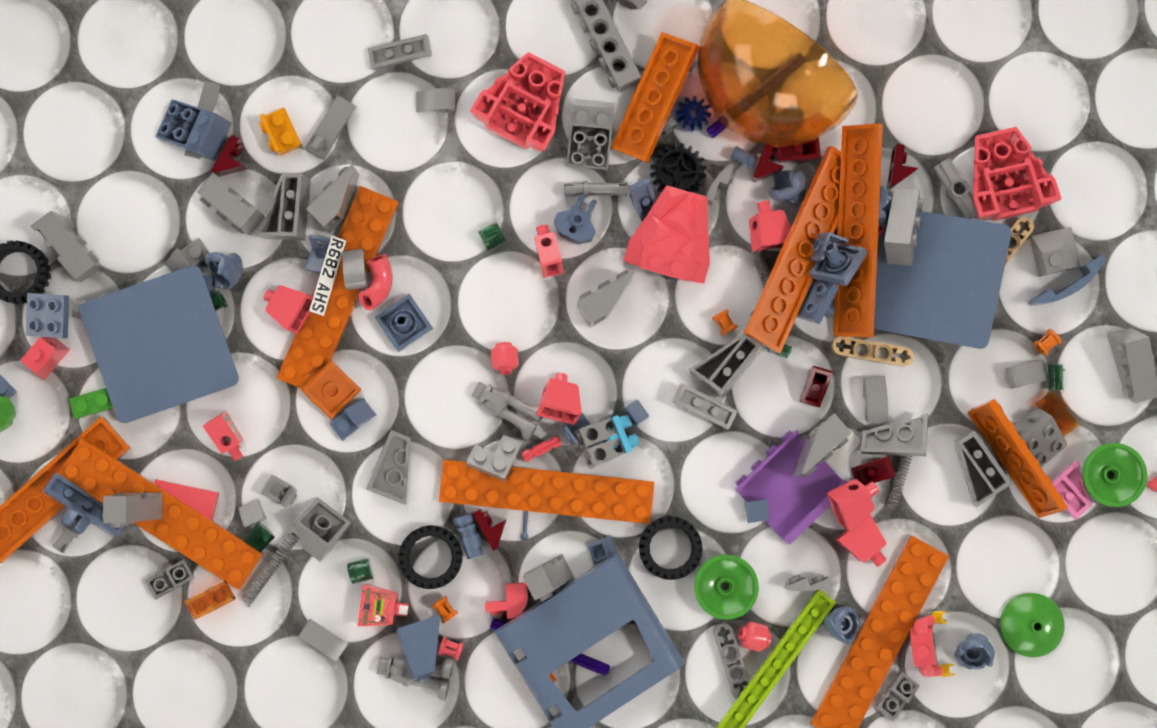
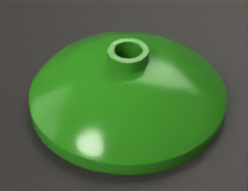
[1082,443,1147,507]
[694,554,759,620]
[1000,593,1065,658]

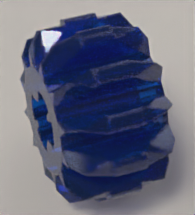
[675,96,711,132]

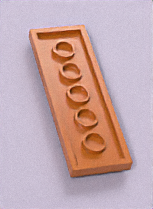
[610,32,700,163]
[967,399,1068,518]

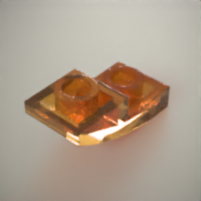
[1036,390,1080,437]
[184,580,236,620]

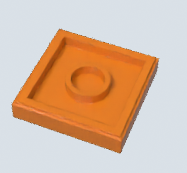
[300,360,361,420]

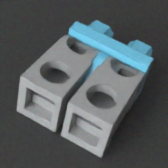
[574,415,640,469]

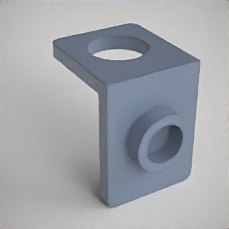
[811,232,849,261]
[305,234,330,273]
[558,413,591,445]

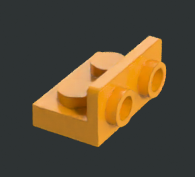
[258,107,302,156]

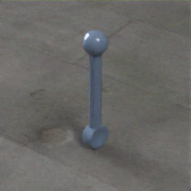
[520,511,529,541]

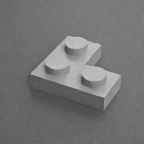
[466,435,523,482]

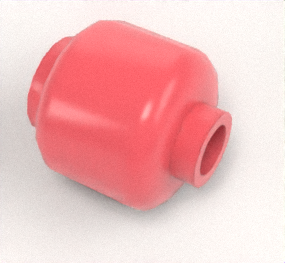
[491,342,519,375]
[738,621,772,652]

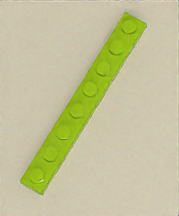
[716,590,836,728]

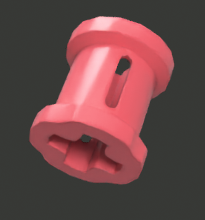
[438,637,464,662]

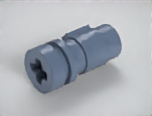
[453,512,483,559]

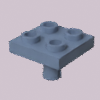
[809,241,868,286]
[796,279,839,324]
[26,293,69,339]
[375,294,433,352]

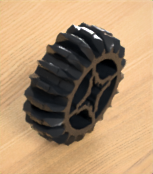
[650,143,706,193]

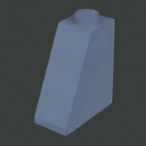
[396,615,440,683]

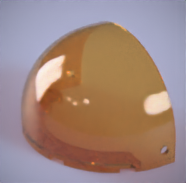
[697,0,858,147]

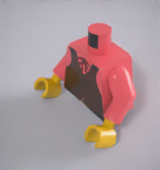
[910,611,955,677]

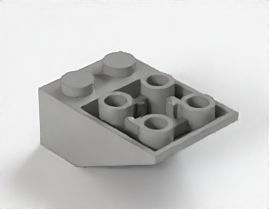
[566,99,615,170]
[306,164,359,234]
[577,270,635,328]
[792,413,851,479]

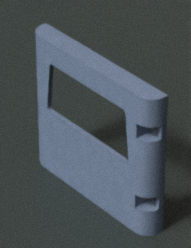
[494,552,685,728]

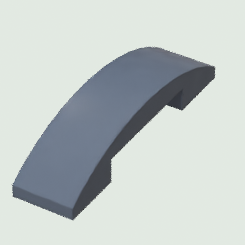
[1028,254,1106,306]

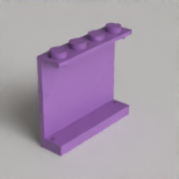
[734,430,847,545]

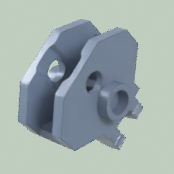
[554,194,597,245]

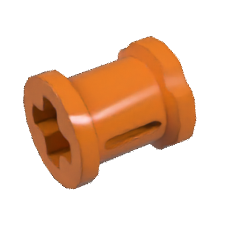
[712,309,738,336]
[1033,329,1062,356]
[431,596,459,624]

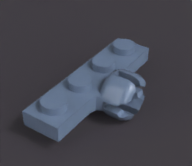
[42,473,125,538]

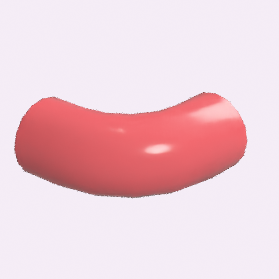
[359,254,393,311]

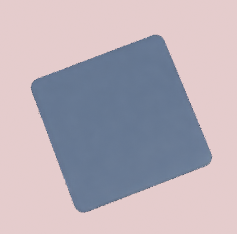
[874,209,1012,349]
[79,265,239,423]

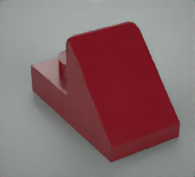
[211,135,247,177]
[777,137,821,164]
[751,138,784,182]
[887,144,918,189]
[800,365,834,408]
[851,456,896,486]
[473,509,507,551]

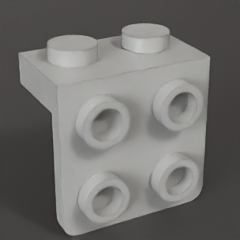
[1014,407,1067,467]

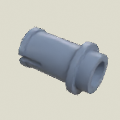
[730,146,759,168]

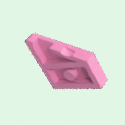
[1052,460,1092,519]

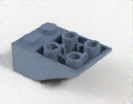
[155,99,232,161]

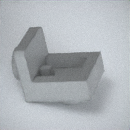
[261,474,297,508]

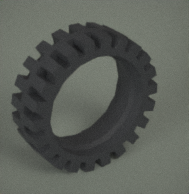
[0,240,51,304]
[639,516,703,580]
[398,525,463,589]

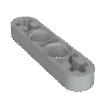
[713,622,749,700]

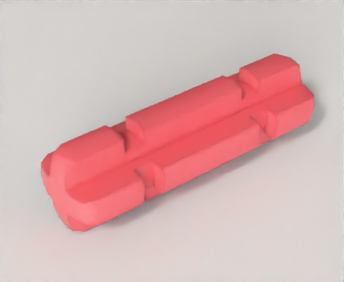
[521,435,562,462]

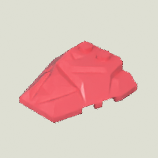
[470,52,565,151]
[973,127,1062,221]
[623,185,710,283]

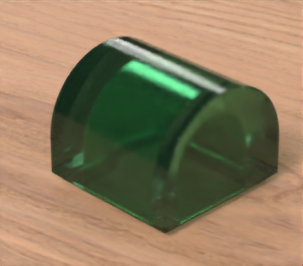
[478,222,506,251]
[244,522,275,553]
[347,558,374,584]

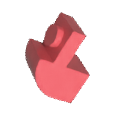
[485,582,528,619]

